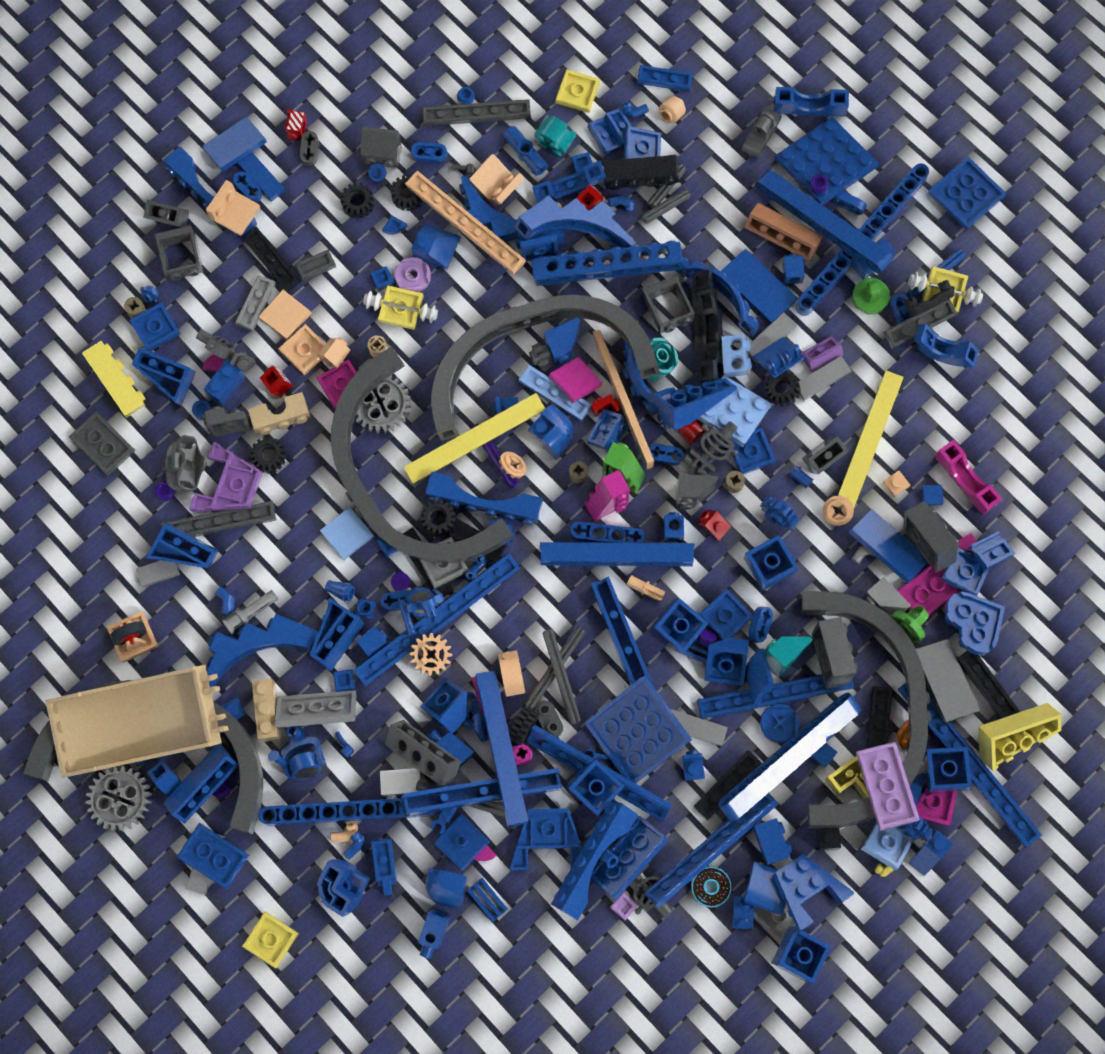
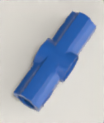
[503,126,548,176]

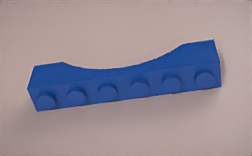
[164,146,257,239]
[426,472,543,525]
[551,800,638,920]

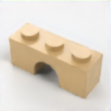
[248,392,311,435]
[252,678,281,742]

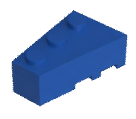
[146,523,219,568]
[310,598,365,672]

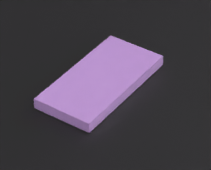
[856,742,920,831]

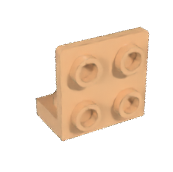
[469,154,524,206]
[206,180,260,236]

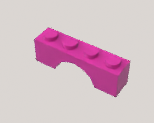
[934,439,1002,516]

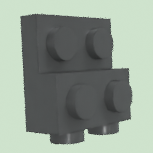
[202,407,251,437]

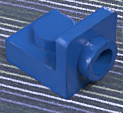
[492,396,519,414]
[682,750,705,781]

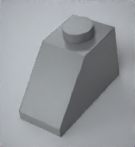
[864,577,911,612]

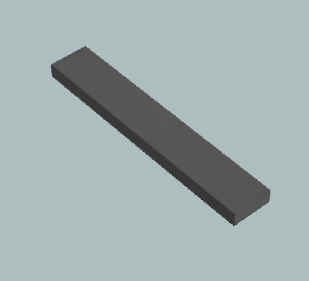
[422,99,531,126]
[160,501,277,537]

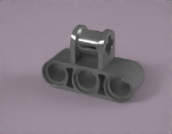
[741,107,782,159]

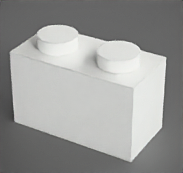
[380,768,422,799]

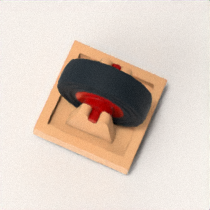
[107,611,159,663]

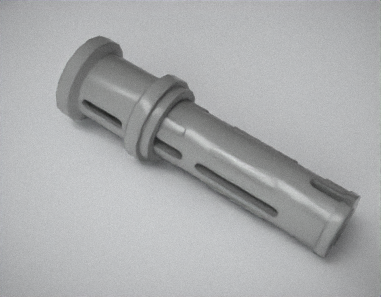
[222,589,279,635]

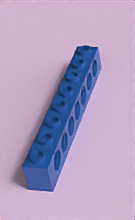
[532,240,683,286]

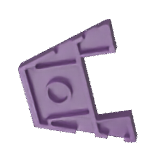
[189,442,262,512]

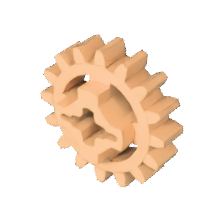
[409,633,452,676]

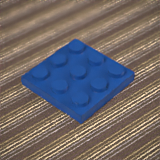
[928,157,1007,231]

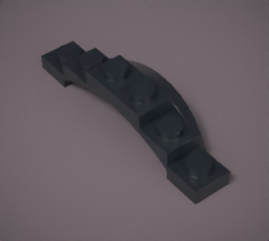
[691,270,723,383]

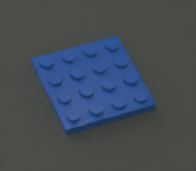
[775,117,879,205]
[585,676,692,784]

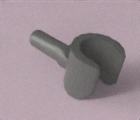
[451,163,476,177]

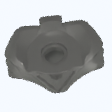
[162,435,207,493]

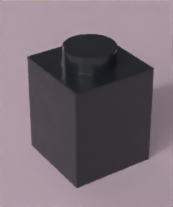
[816,828,841,851]

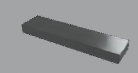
[883,299,958,349]

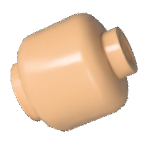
[659,96,686,124]

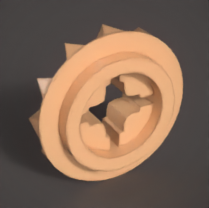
[499,452,527,479]
[823,495,854,526]

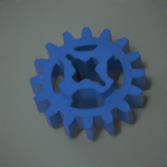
[760,496,800,530]
[896,815,933,841]

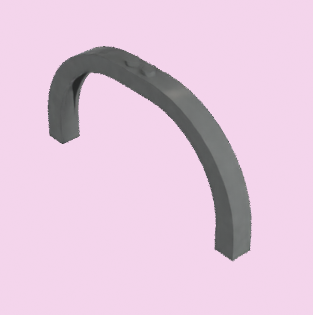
[431,295,660,441]
[331,346,515,563]
[801,591,931,828]
[23,680,263,835]

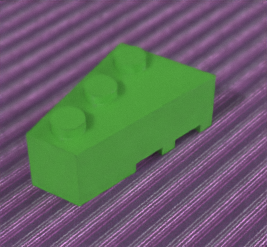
[602,442,646,494]

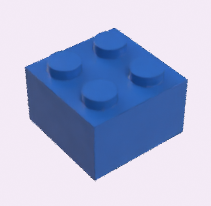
[743,535,799,591]
[924,747,972,793]
[771,926,831,984]

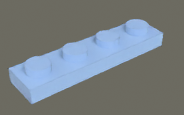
[519,365,591,422]

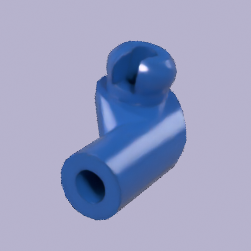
[608,196,635,212]
[215,587,235,615]
[472,713,488,742]

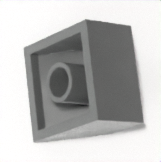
[361,127,402,168]
[676,474,718,510]

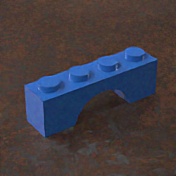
[773,87,849,117]

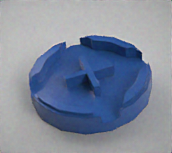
[760,703,800,743]

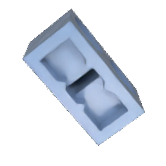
[722,334,752,377]

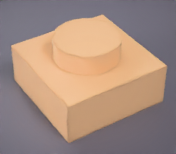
[883,471,910,497]

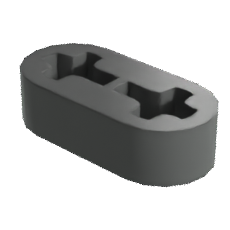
[300,131,319,166]

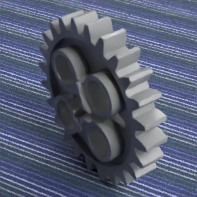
[355,375,411,434]
[85,766,152,831]

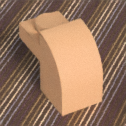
[498,650,525,697]

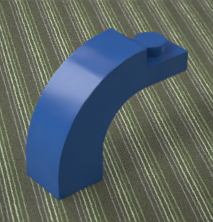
[914,324,979,367]

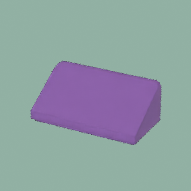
[801,336,843,372]

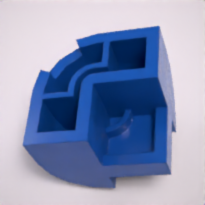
[528,404,574,460]
[317,859,370,917]
[425,868,468,909]

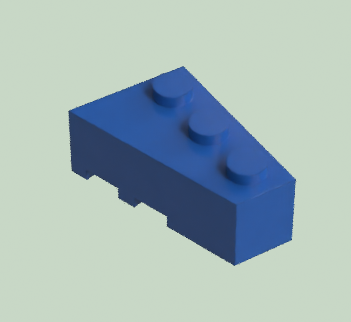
[132,347,196,406]

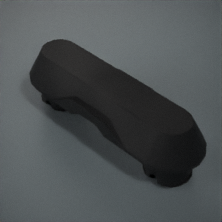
[904,280,955,316]

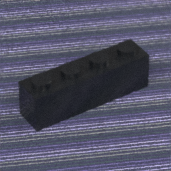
[604,155,679,190]

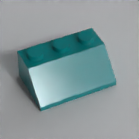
[764,637,813,677]

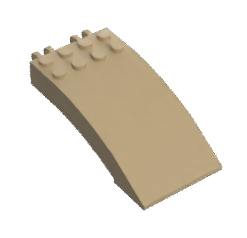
[45,665,229,778]

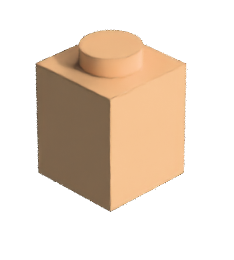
[317,338,351,368]

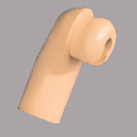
[331,821,358,842]

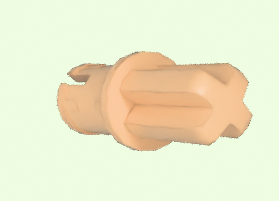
[626,575,665,601]

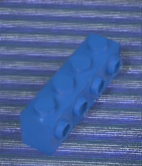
[163,744,239,823]

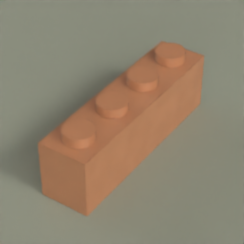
[744,203,823,261]

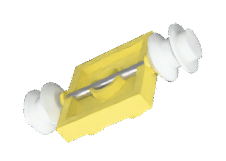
[908,266,983,312]
[363,285,438,330]

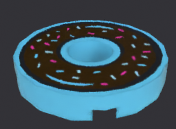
[691,867,731,907]

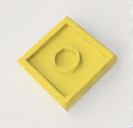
[555,69,600,113]
[242,911,299,969]

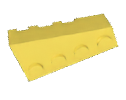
[82,341,146,418]
[978,703,1061,771]

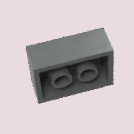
[903,501,959,573]
[811,617,858,689]

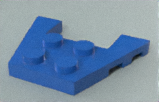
[510,808,582,870]
[773,854,854,934]

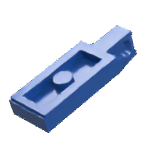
[371,838,397,897]

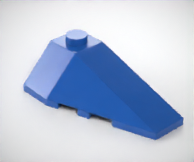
[652,379,737,430]

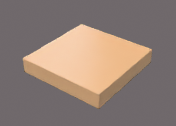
[259,290,312,340]
[278,324,325,376]

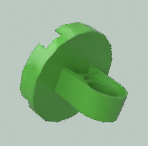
[852,278,890,315]
[890,606,929,644]

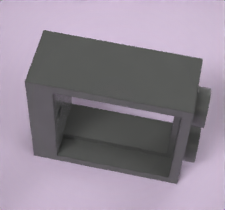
[155,225,204,281]
[642,275,695,334]

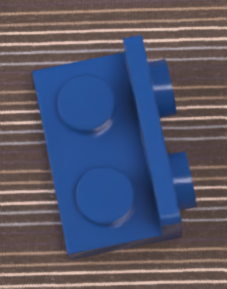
[586,409,628,453]

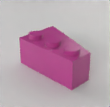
[584,470,630,522]

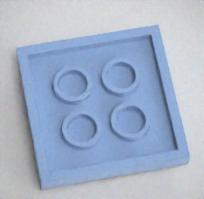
[697,375,772,447]

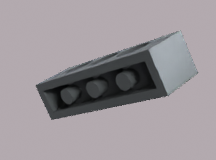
[385,720,461,786]

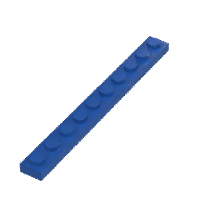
[353,553,520,686]
[897,683,1042,848]

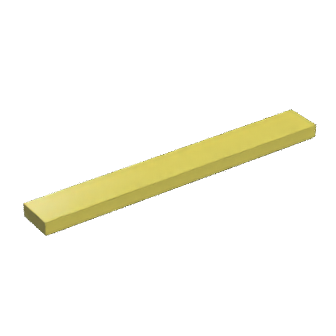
[838,370,904,509]
[404,393,545,484]

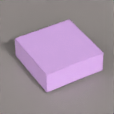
[610,892,638,921]

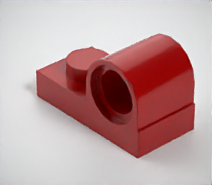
[678,419,710,446]

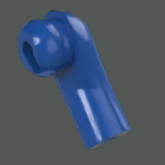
[622,102,649,118]
[466,556,487,580]
[343,831,365,860]

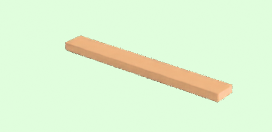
[405,171,526,275]
[593,330,654,470]

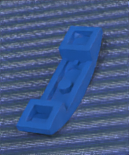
[532,160,606,203]

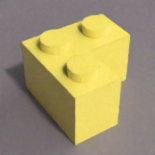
[825,756,869,799]

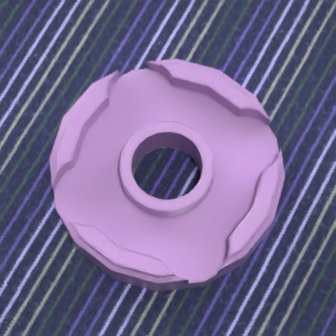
[394,257,431,292]

